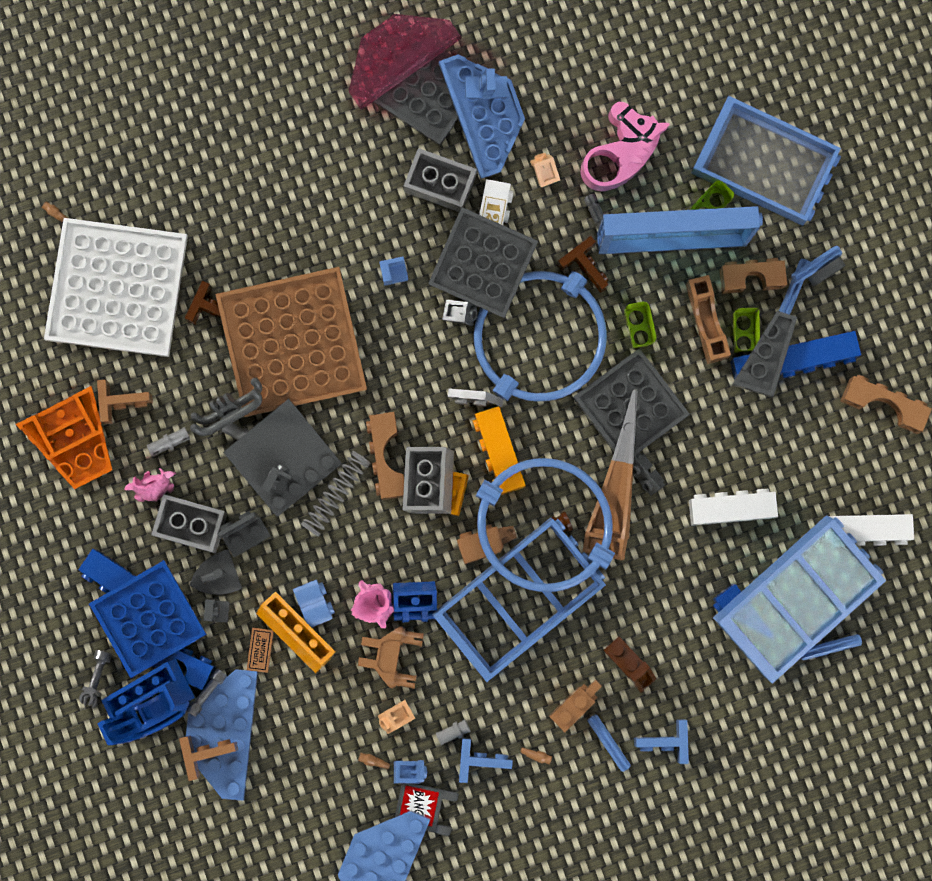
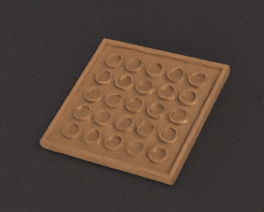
[215,267,367,417]

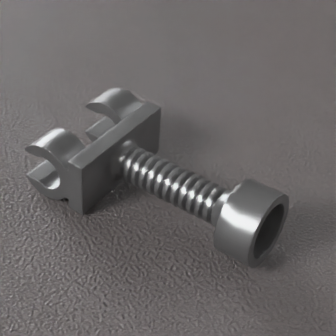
[79,650,112,708]

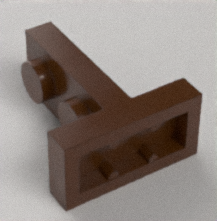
[557,236,609,293]
[185,281,221,325]
[603,637,657,693]

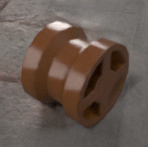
[551,511,573,537]

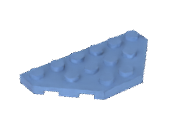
[438,54,525,179]
[186,669,258,801]
[338,810,431,881]

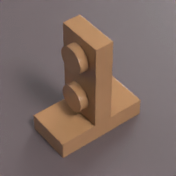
[97,380,153,424]
[179,735,238,781]

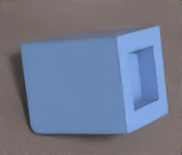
[379,257,408,286]

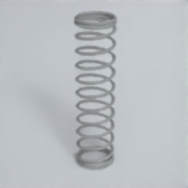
[301,451,371,537]

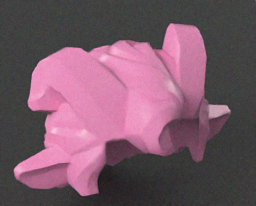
[125,468,176,502]
[351,580,394,628]

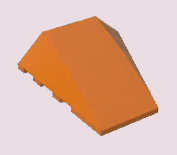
[15,386,113,489]

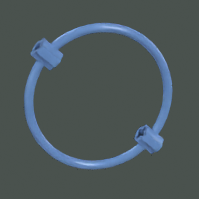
[474,271,607,401]
[476,458,615,592]

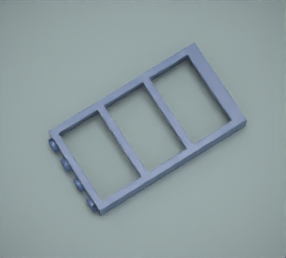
[432,517,606,682]

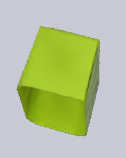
[690,181,734,210]
[624,301,656,349]
[733,308,760,353]

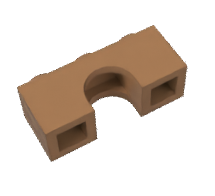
[720,258,787,294]

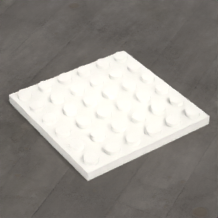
[44,218,188,357]

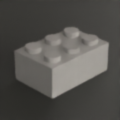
[404,148,477,212]
[403,447,454,514]
[151,494,228,553]

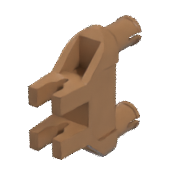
[358,626,424,689]

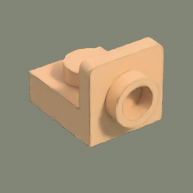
[530,153,560,187]
[378,700,415,734]

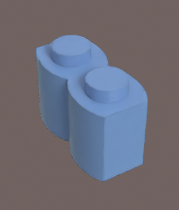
[293,579,335,628]

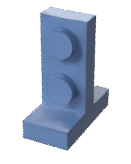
[465,69,507,99]
[634,719,689,764]
[459,738,513,783]

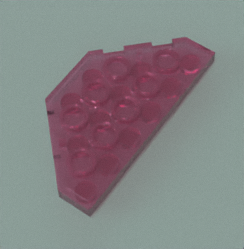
[349,14,462,110]

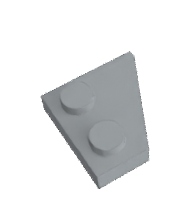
[448,389,503,407]

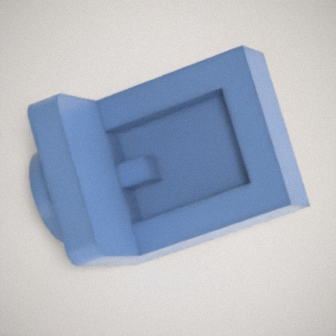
[394,760,427,784]

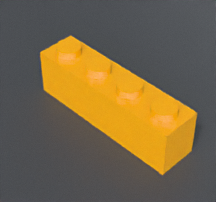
[472,406,526,495]
[256,592,335,673]

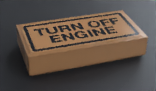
[247,628,274,673]

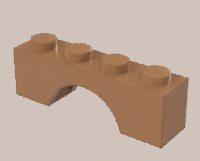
[686,275,731,364]
[840,375,932,434]
[366,412,404,500]

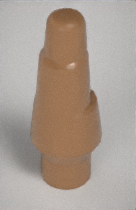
[42,201,68,222]
[520,748,552,765]
[358,753,390,769]

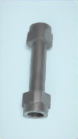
[187,668,227,717]

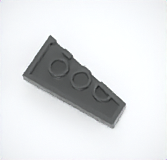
[732,311,797,398]

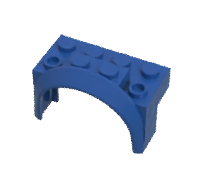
[97,659,195,745]

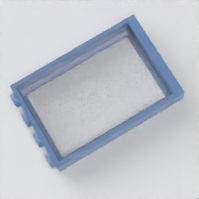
[691,96,841,226]

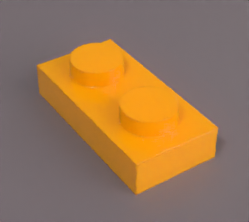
[451,471,469,516]

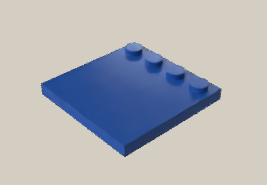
[89,560,207,678]

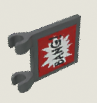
[395,784,459,836]

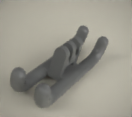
[190,378,262,436]

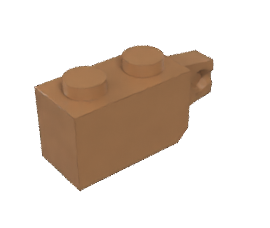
[457,524,517,565]
[549,680,602,732]

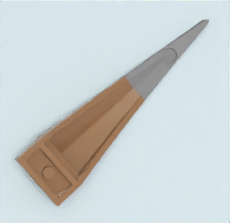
[582,389,638,560]

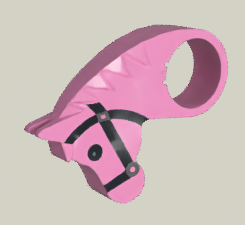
[580,102,670,191]

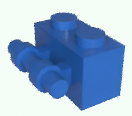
[393,581,437,623]

